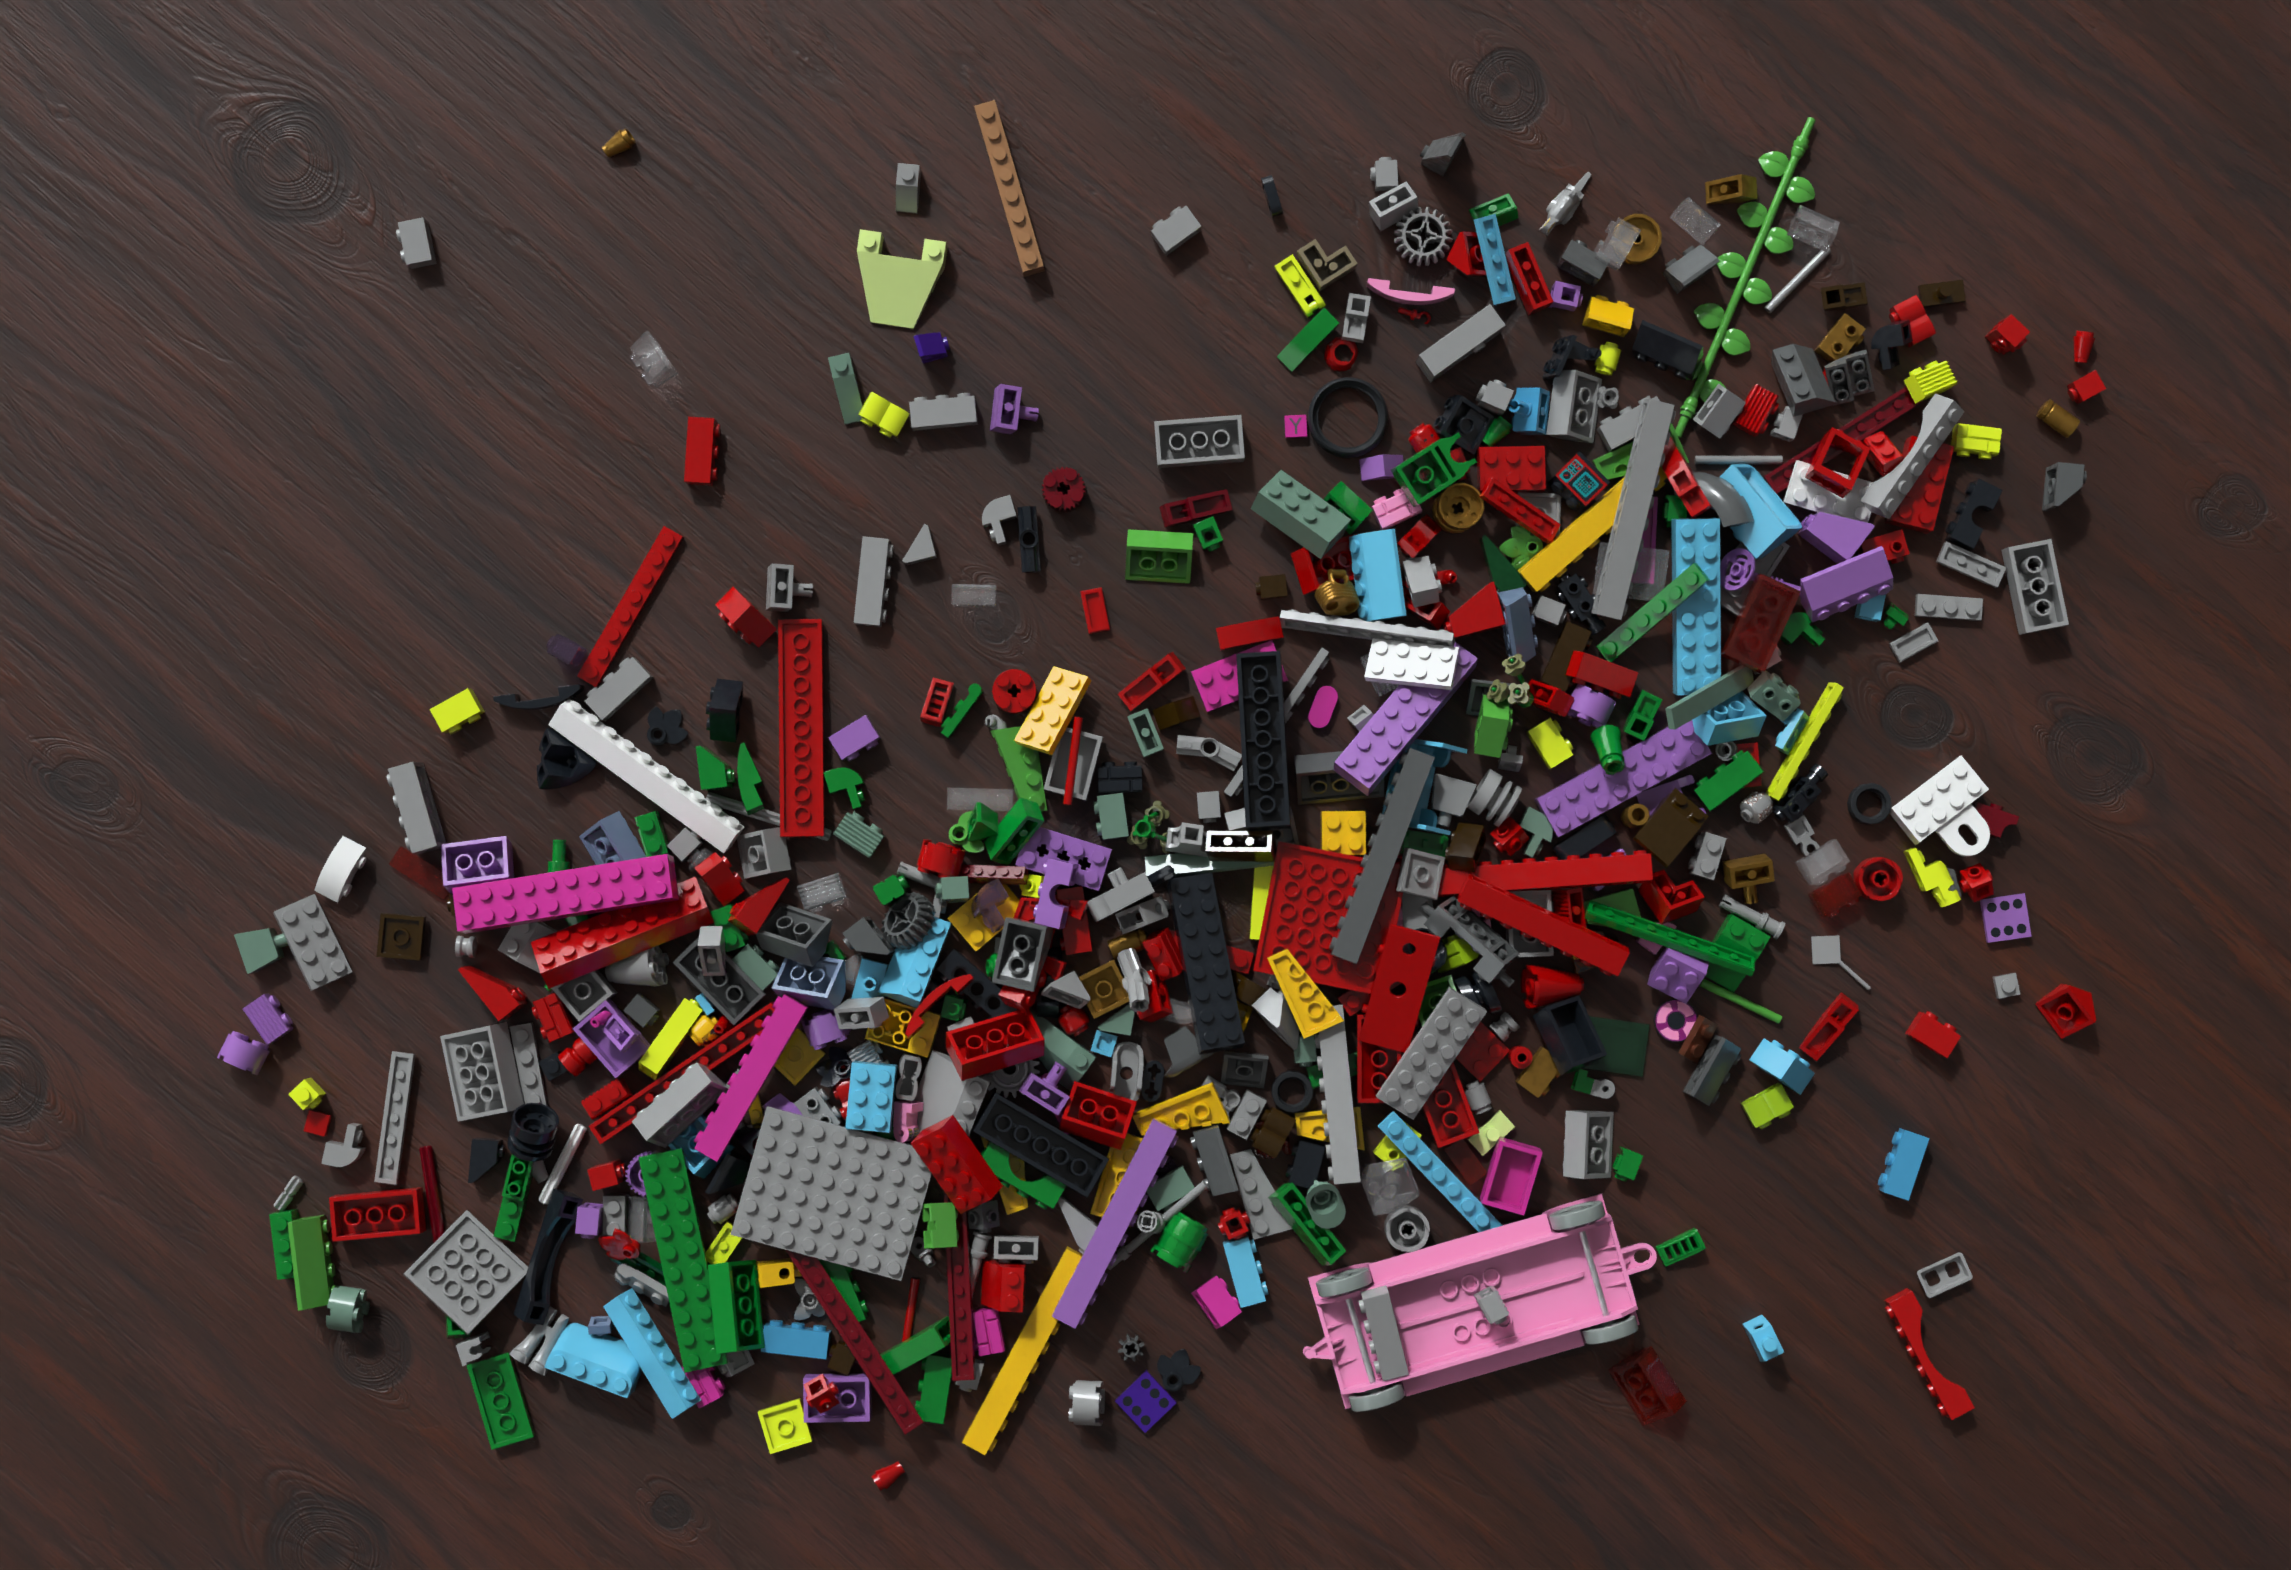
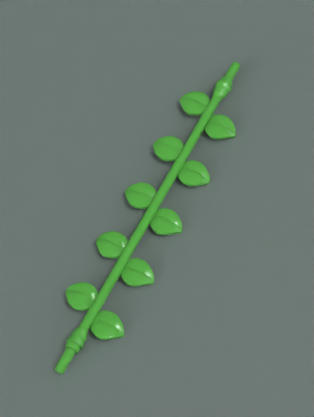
[1675,117,1816,438]

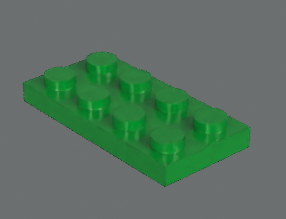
[467,1352,535,1450]

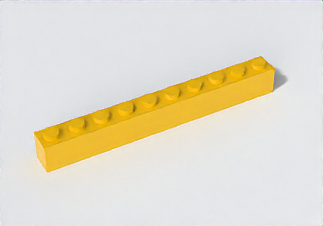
[962,1246,1083,1455]

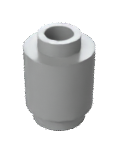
[1464,1080,1492,1115]
[707,1193,739,1224]

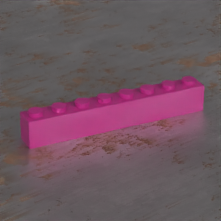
[694,994,809,1162]

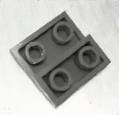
[1824,350,1875,406]

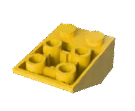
[865,998,941,1058]

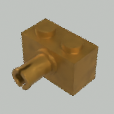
[1722,854,1775,904]

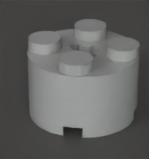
[1384,1205,1430,1252]
[1069,1380,1105,1426]

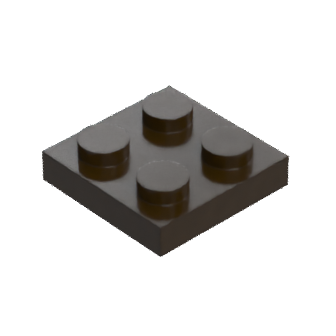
[376,913,426,960]

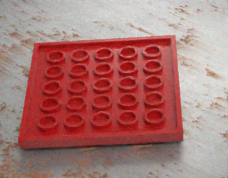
[1253,841,1403,994]

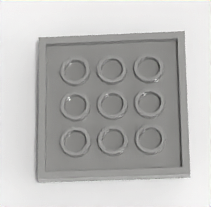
[403,1210,528,1335]

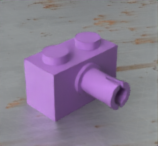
[990,384,1039,434]
[1019,1061,1070,1115]

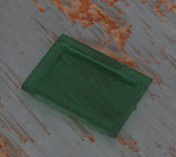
[1584,1016,1650,1076]

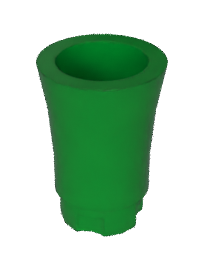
[1590,725,1625,775]

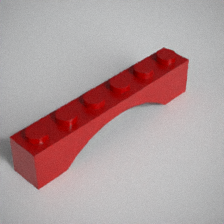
[1884,1288,1975,1420]

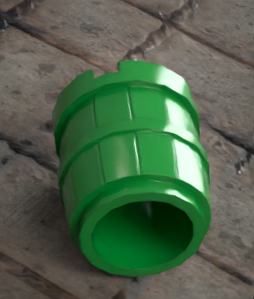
[1150,1212,1209,1273]

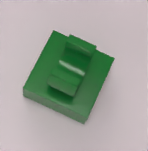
[1884,602,1909,630]

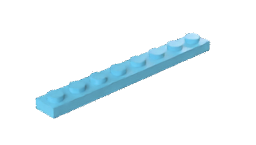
[1378,1111,1502,1232]

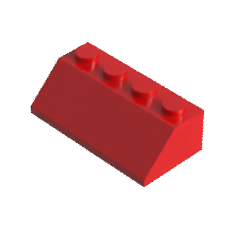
[1357,1014,1401,1103]

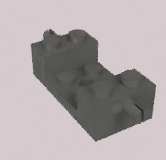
[1420,895,1520,988]

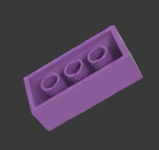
[1801,546,1893,622]

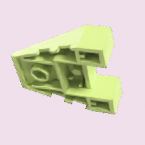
[857,229,948,329]

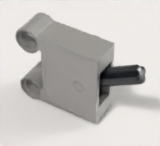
[1087,865,1175,922]

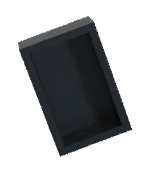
[1533,996,1607,1076]

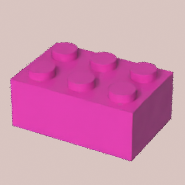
[1480,1137,1543,1215]

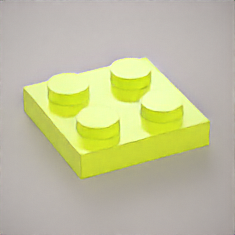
[758,1398,813,1454]

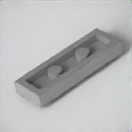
[1936,541,2006,588]
[1914,594,1983,621]

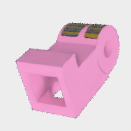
[893,1100,924,1143]

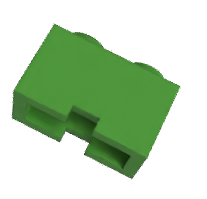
[922,1202,959,1249]

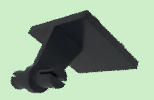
[1542,335,1602,380]

